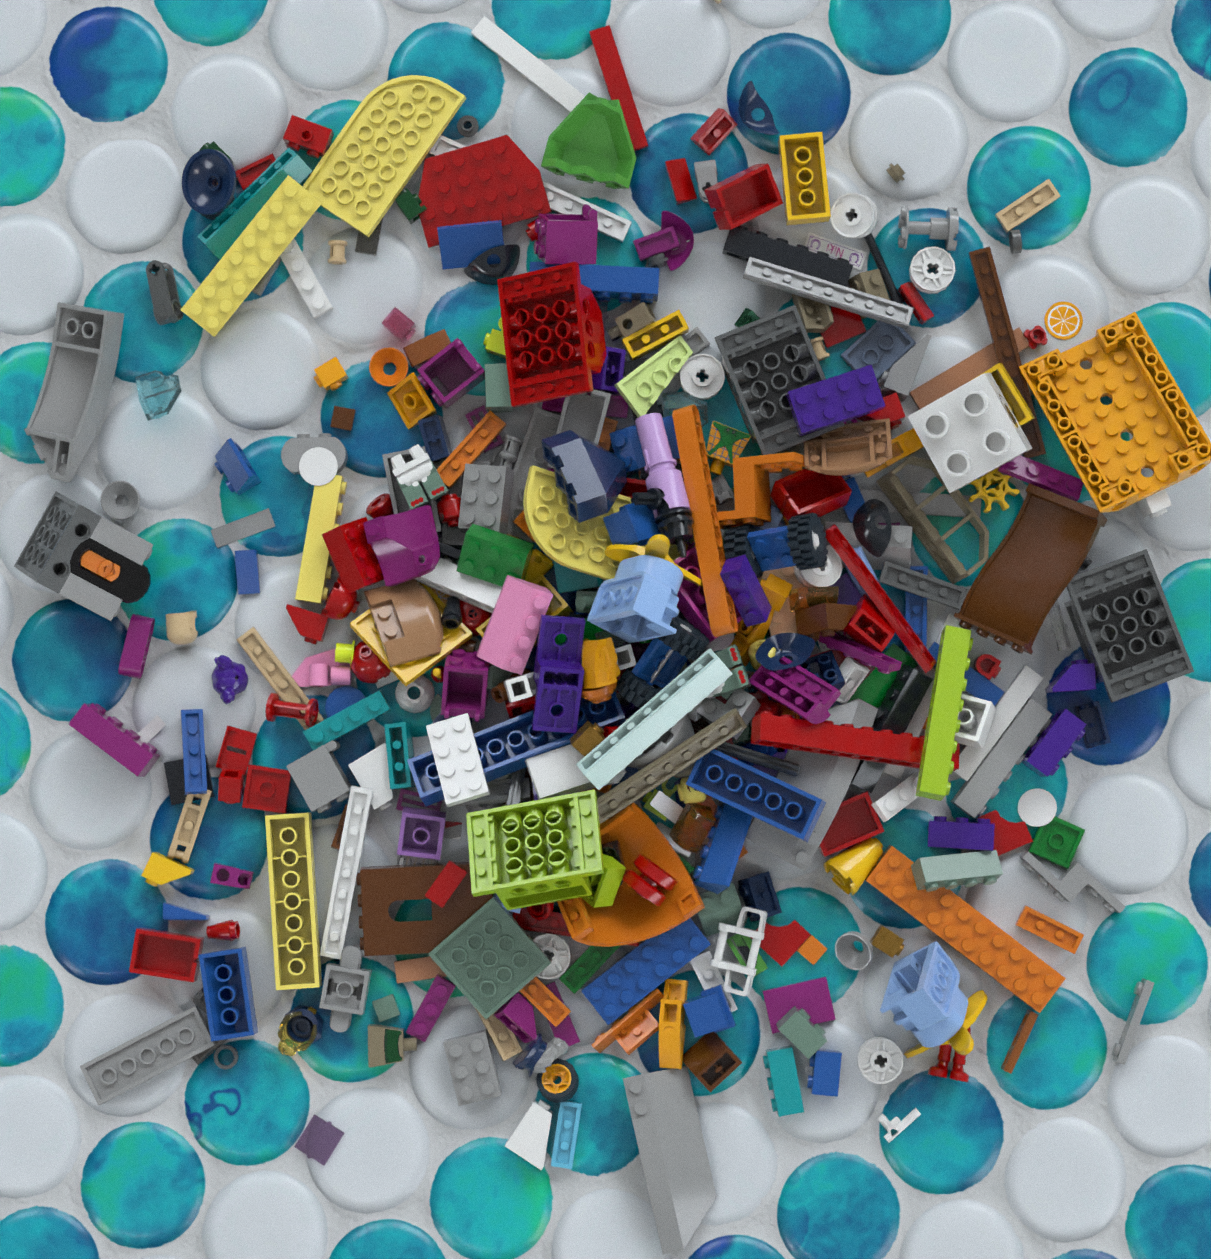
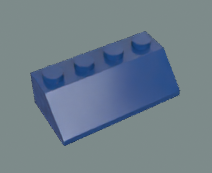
[693,803,752,894]
[199,947,258,1042]

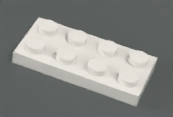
[426,713,490,807]

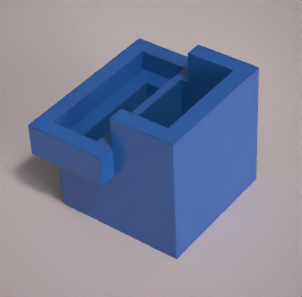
[603,503,661,546]
[683,984,736,1038]

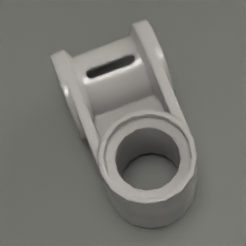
[694,159,718,203]

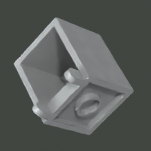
[286,741,351,813]

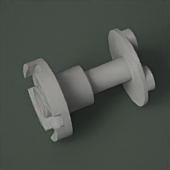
[898,206,959,251]

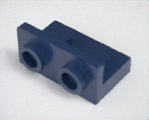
[738,871,782,922]

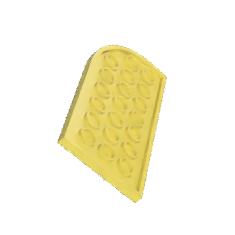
[302,75,466,237]
[523,465,680,580]

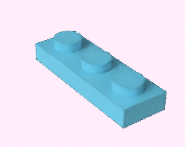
[551,1101,582,1169]

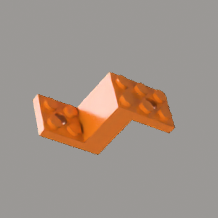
[717,452,805,529]

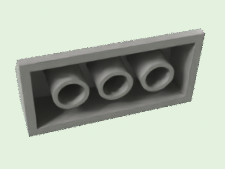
[825,522,913,570]

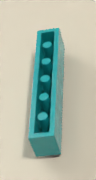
[197,148,312,260]

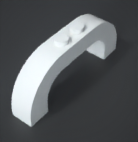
[504,644,636,702]

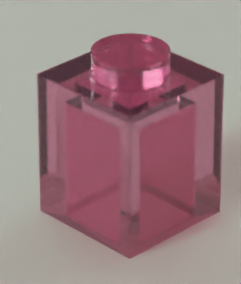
[381,307,416,343]

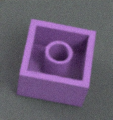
[397,807,446,860]

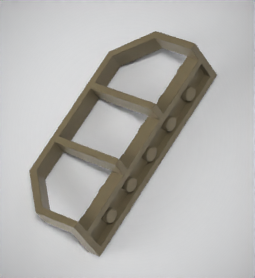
[876,456,989,584]

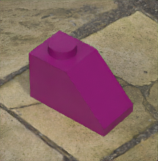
[494,992,537,1043]

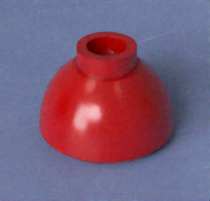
[366,493,394,519]
[526,902,554,920]

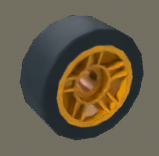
[536,1059,579,1103]

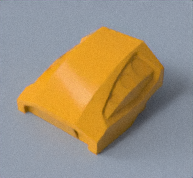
[581,637,620,689]

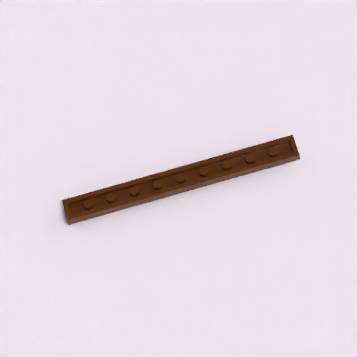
[968,246,1046,458]

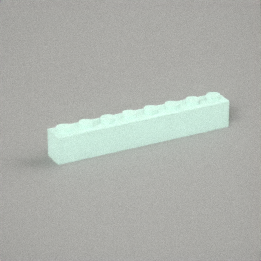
[576,648,732,790]

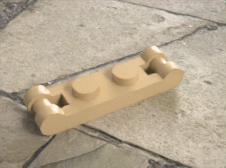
[167,790,212,864]

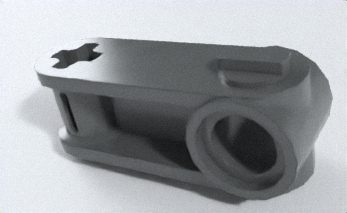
[146,260,183,325]

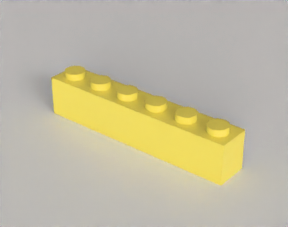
[295,475,347,605]

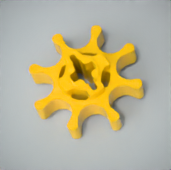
[968,467,1019,513]

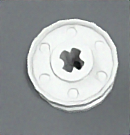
[830,193,878,239]
[909,246,955,294]
[679,354,725,400]
[794,545,843,590]
[532,933,571,979]
[857,1036,903,1084]

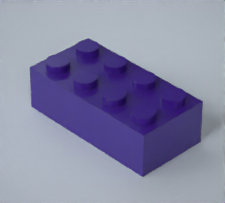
[786,364,885,436]

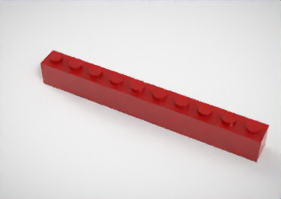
[751,711,960,771]

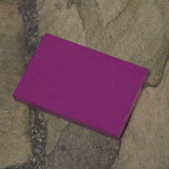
[762,976,836,1034]

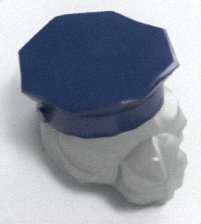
[512,1034,569,1077]

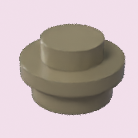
[886,163,905,183]

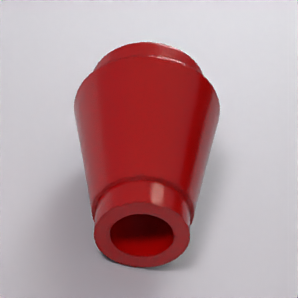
[206,920,240,941]

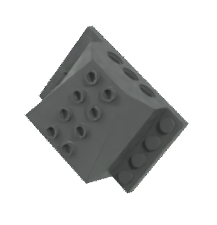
[714,305,845,455]
[1064,549,1194,702]

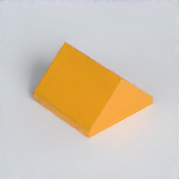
[387,372,437,430]

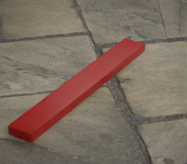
[825,524,936,673]

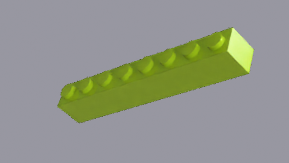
[915,625,973,801]

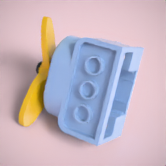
[587,534,703,644]
[880,941,988,1058]

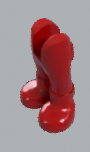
[928,1027,971,1082]

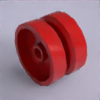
[622,854,678,907]

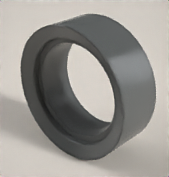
[1009,230,1022,254]
[214,1045,239,1069]

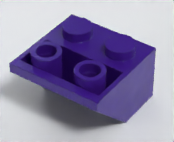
[592,346,626,395]

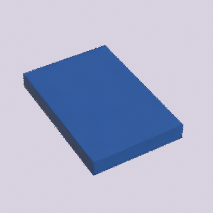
[437,220,504,270]

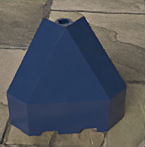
[541,430,627,523]

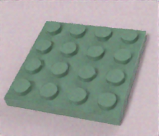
[428,896,552,1019]

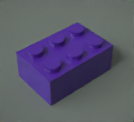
[1022,709,1087,777]

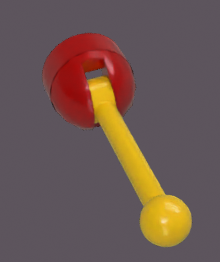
[431,666,444,683]

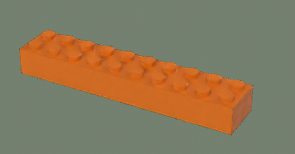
[865,845,1066,1013]

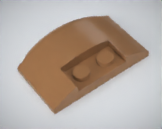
[804,418,893,476]
[364,579,443,667]

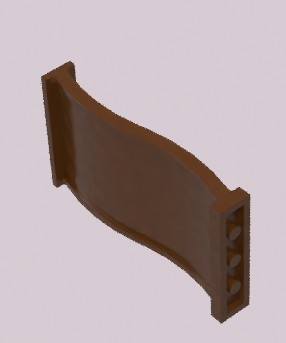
[954,483,1108,655]

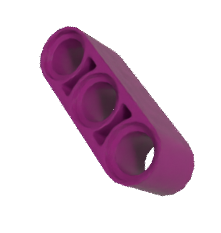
[118,614,155,679]

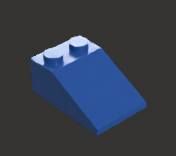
[609,415,680,475]
[214,438,261,495]

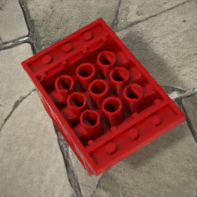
[497,262,607,407]

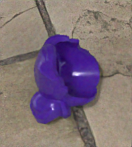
[212,655,248,704]

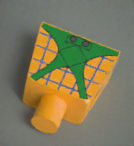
[706,421,751,475]

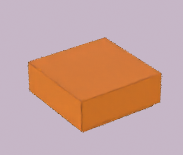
[797,935,827,965]

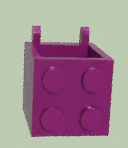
[534,204,598,264]
[417,338,485,409]
[441,649,491,722]

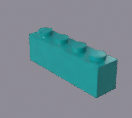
[303,690,392,751]

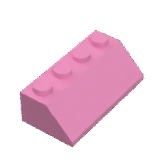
[476,575,553,675]

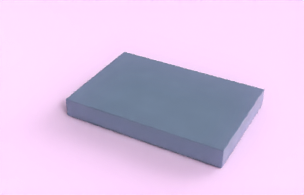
[840,321,916,380]

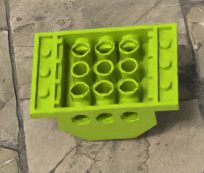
[466,789,604,910]

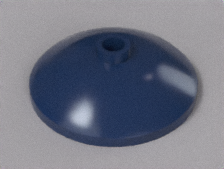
[182,149,236,215]

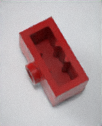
[283,115,334,159]

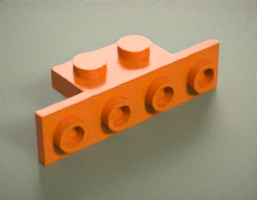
[592,988,664,1055]

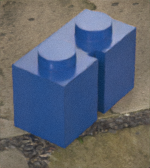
[807,1049,842,1097]

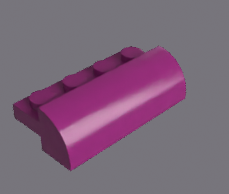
[749,657,841,724]

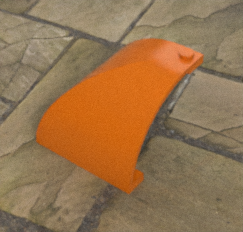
[557,802,705,947]

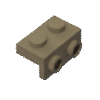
[848,269,890,319]
[792,294,834,333]

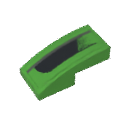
[726,934,768,977]

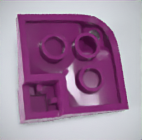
[363,505,440,587]

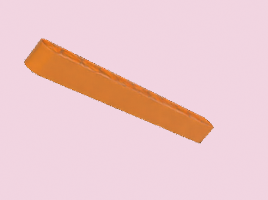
[672,404,738,637]

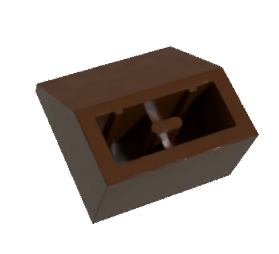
[683,1031,742,1092]

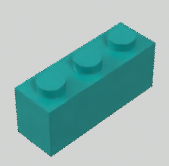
[384,722,416,789]
[763,1045,804,1117]

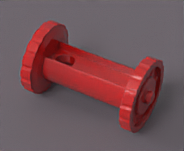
[265,693,319,727]

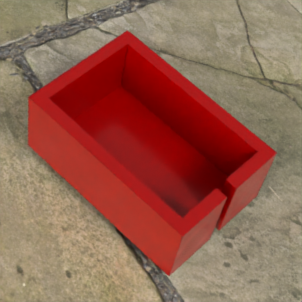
[704,163,783,230]
[770,469,852,521]
[322,517,384,593]
[819,791,884,857]
[129,927,204,983]

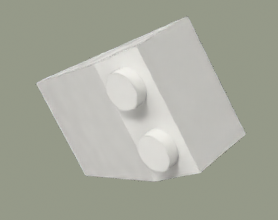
[525,744,626,800]

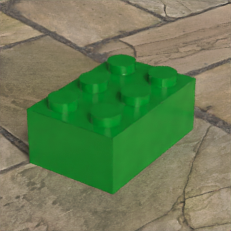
[456,524,534,587]

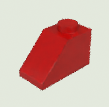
[286,604,330,645]

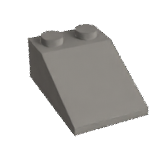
[878,334,931,402]

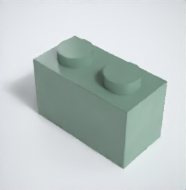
[776,1006,827,1059]

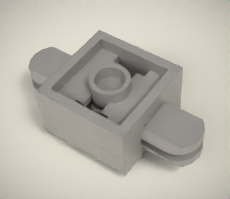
[319,945,372,1032]

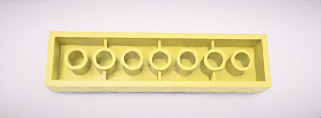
[181,175,322,337]
[265,812,322,990]

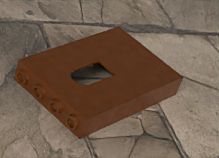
[356,862,493,956]

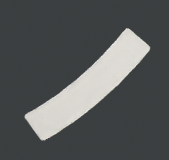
[137,715,166,743]

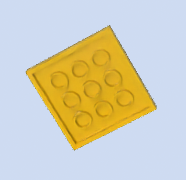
[350,582,473,686]

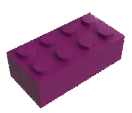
[69,703,160,777]

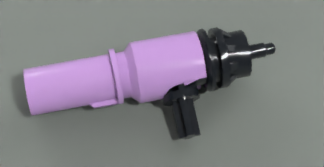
[631,413,694,558]

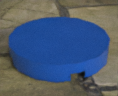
[325,686,366,718]

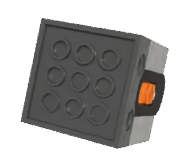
[14,492,153,621]

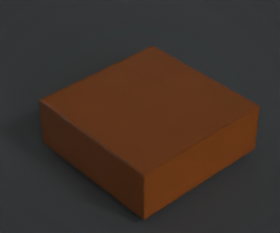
[330,406,356,431]

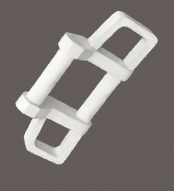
[710,907,767,996]

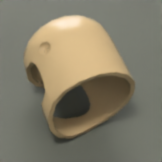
[166,611,198,645]

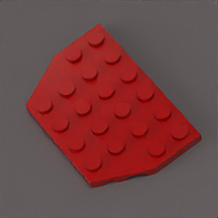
[418,135,552,248]

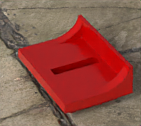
[216,725,257,775]

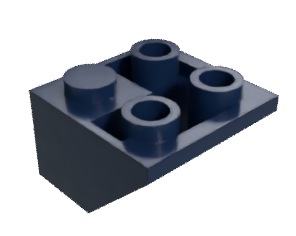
[799,650,845,691]

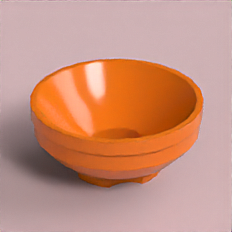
[369,347,408,387]
[581,682,617,704]

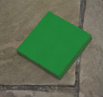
[1028,817,1085,869]

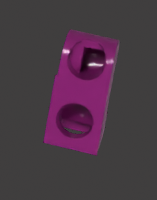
[210,863,254,889]

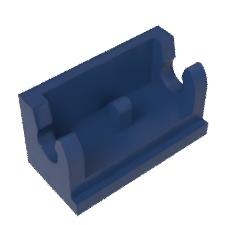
[418,415,452,462]
[1074,701,1111,749]

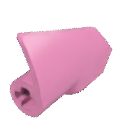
[292,648,352,687]

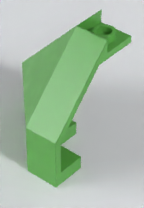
[541,92,636,189]

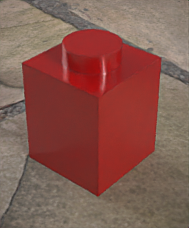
[218,768,244,804]

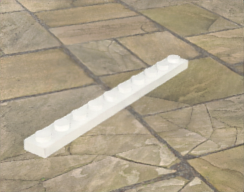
[429,135,632,243]

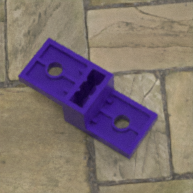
[532,615,586,733]

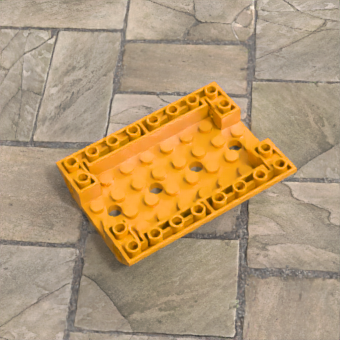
[1019,312,1211,513]

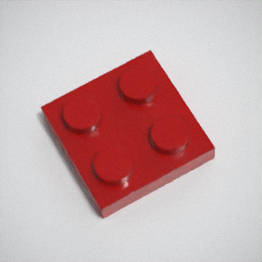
[242,764,291,814]

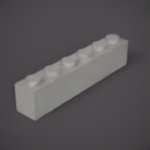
[951,699,1052,818]

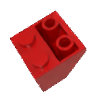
[843,594,895,652]

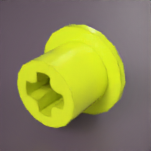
[335,640,355,667]

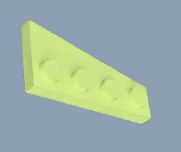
[614,335,693,418]

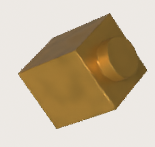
[570,721,605,757]
[870,925,905,958]

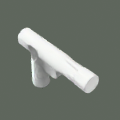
[877,1108,921,1143]

